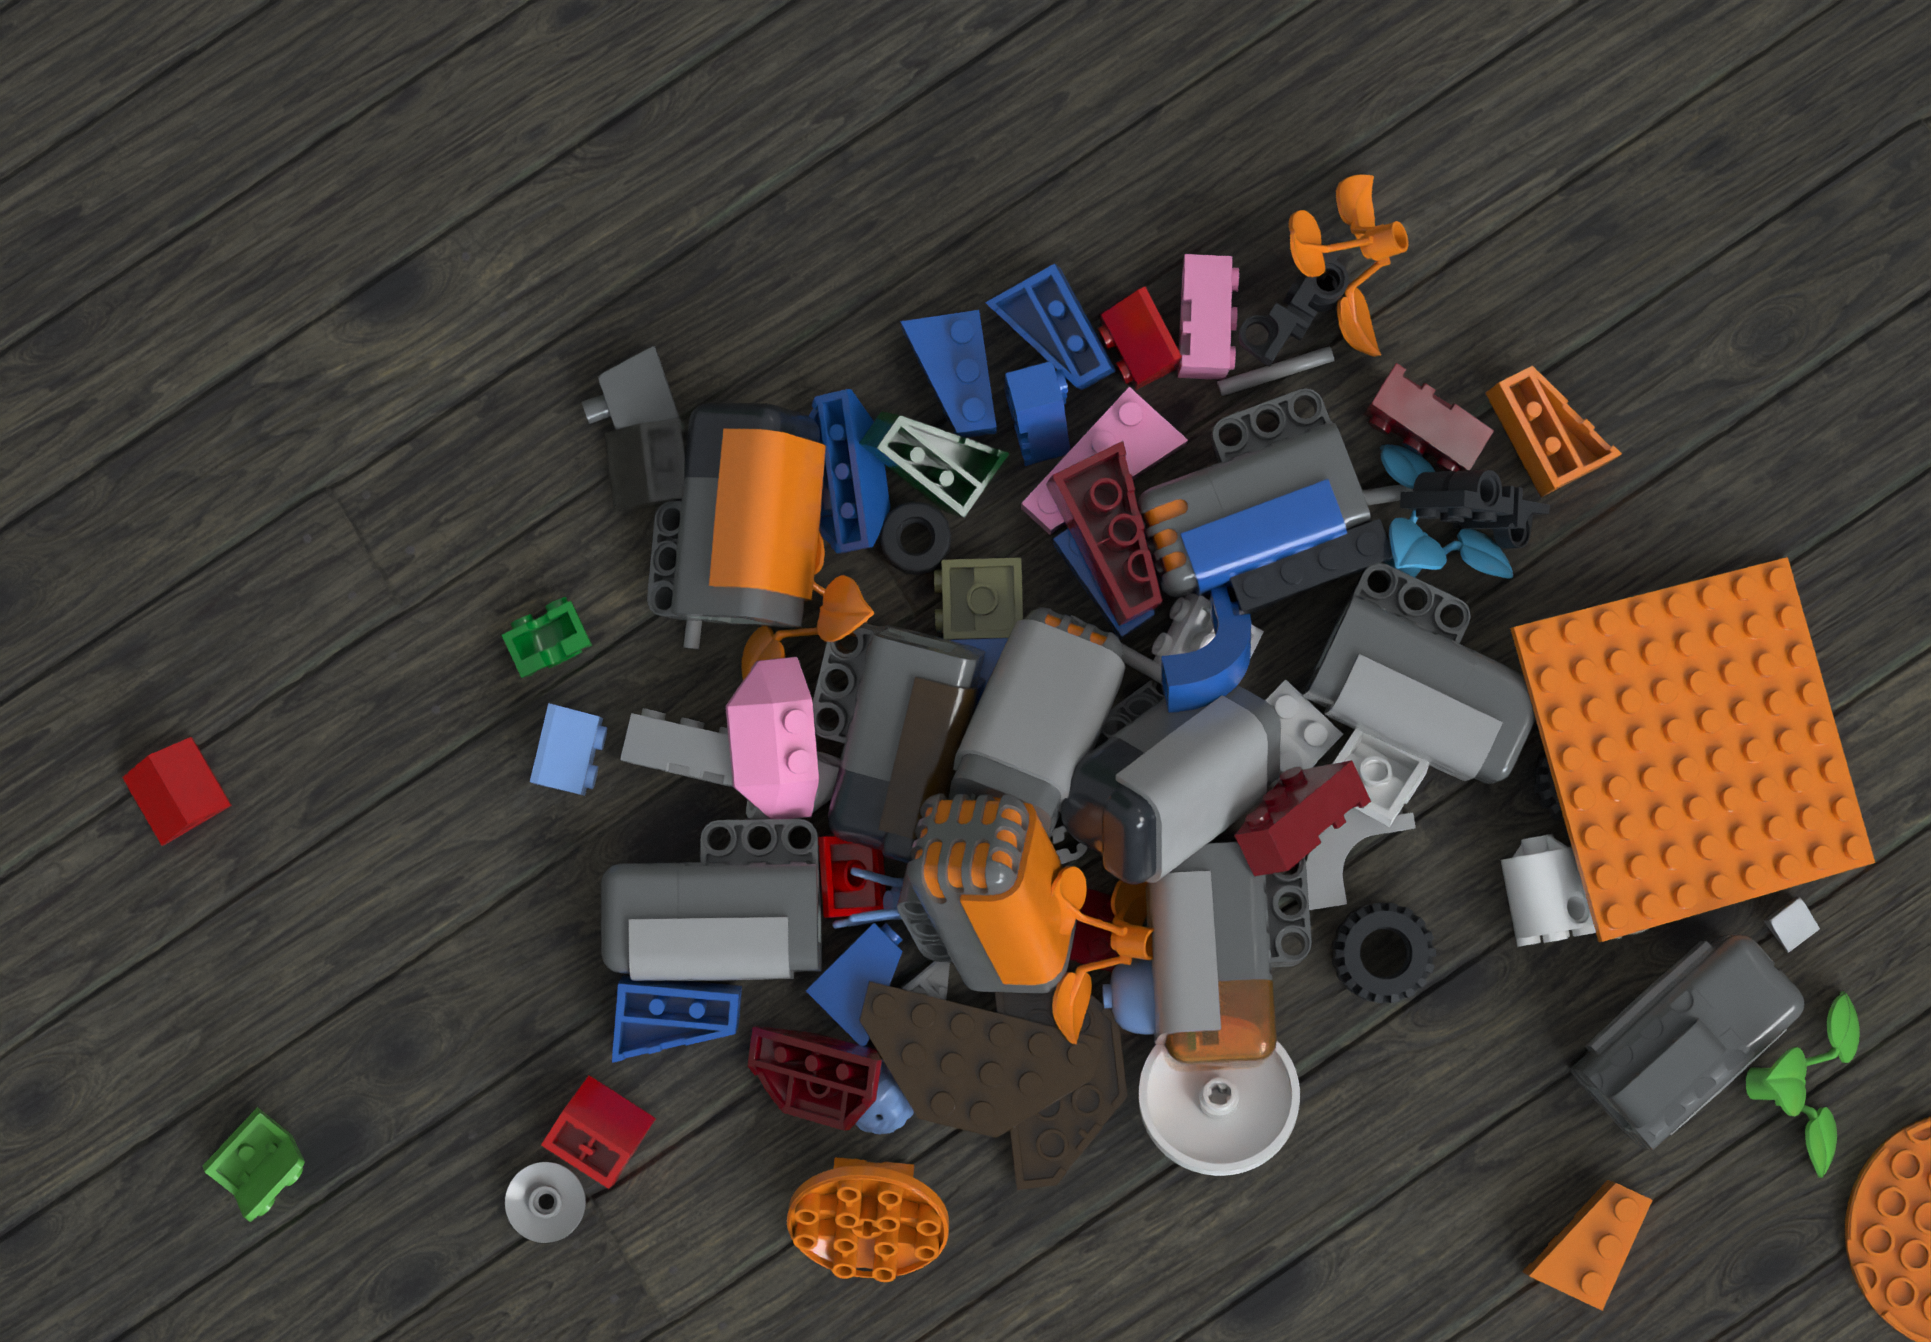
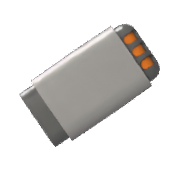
[949,607,1125,839]

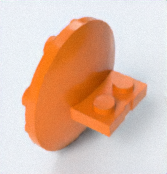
[787,1157,949,1282]

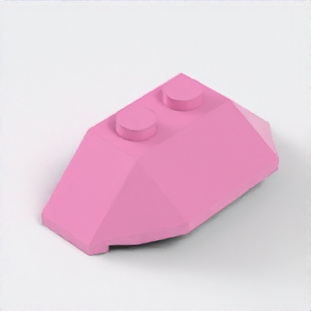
[726,657,819,819]

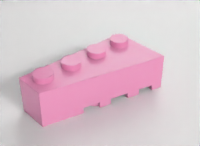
[1021,387,1188,535]

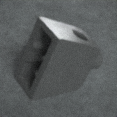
[582,346,681,433]

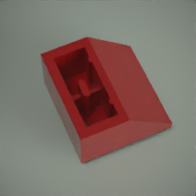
[541,1075,656,1189]

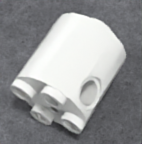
[1501,834,1596,947]

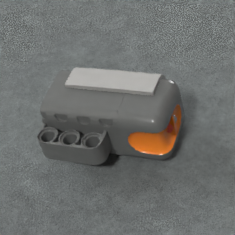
[601,819,822,981]

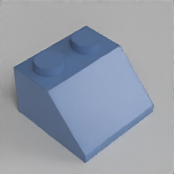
[530,703,607,796]

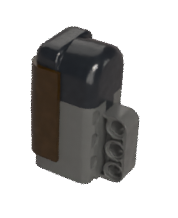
[812,623,986,863]

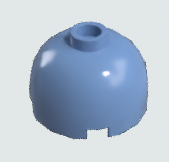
[1102,958,1155,1035]

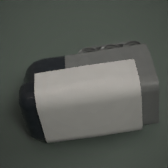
[1060,679,1281,885]

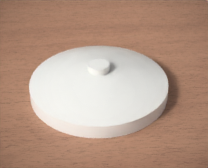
[1139,1016,1300,1176]

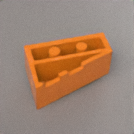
[1486,366,1622,497]
[1522,1180,1653,1311]

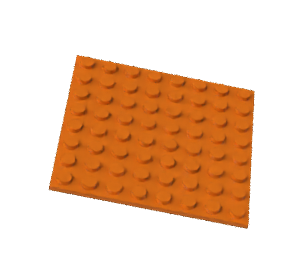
[1510,557,1875,942]

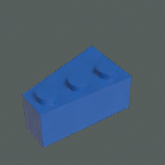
[900,310,997,438]

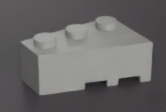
[620,708,734,788]

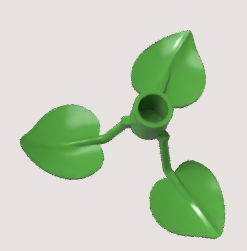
[1746,991,1860,1178]

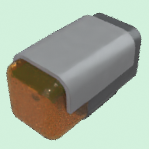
[1145,842,1312,1072]

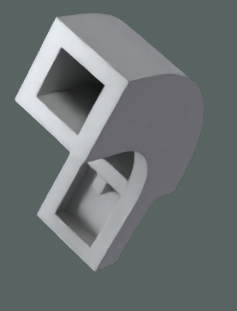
[1305,808,1416,910]

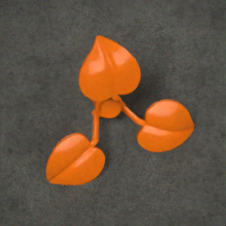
[1289,175,1408,357]
[741,532,874,680]
[1051,866,1154,1044]

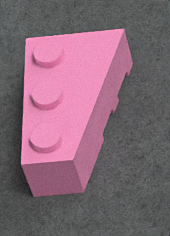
[1177,254,1239,380]

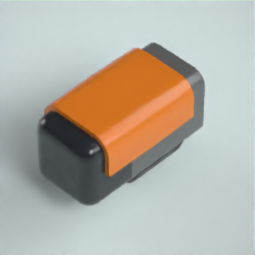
[647,403,826,628]

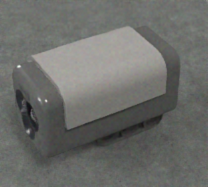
[1302,563,1536,784]

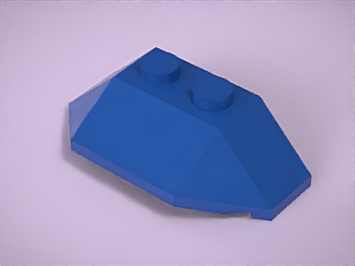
[809,389,890,554]

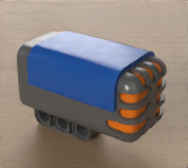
[1137,388,1371,598]

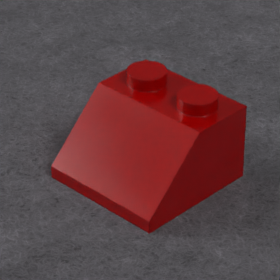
[1097,287,1182,390]

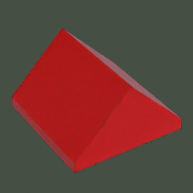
[122,737,232,846]
[818,836,886,918]

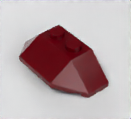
[747,1026,882,1131]

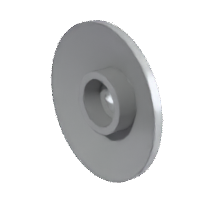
[505,1162,586,1243]

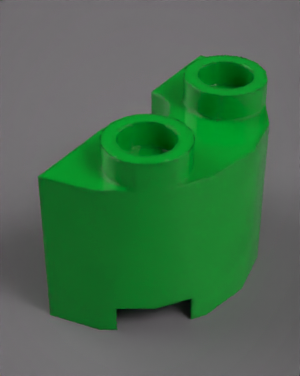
[502,597,592,678]

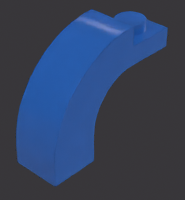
[1161,587,1251,713]

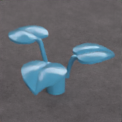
[1380,444,1514,578]

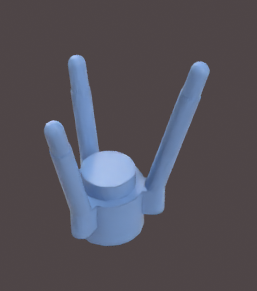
[832,868,904,928]

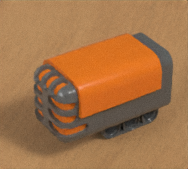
[897,794,1077,993]

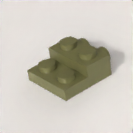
[934,558,1023,640]

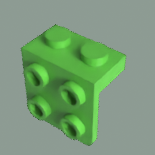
[202,1107,305,1222]

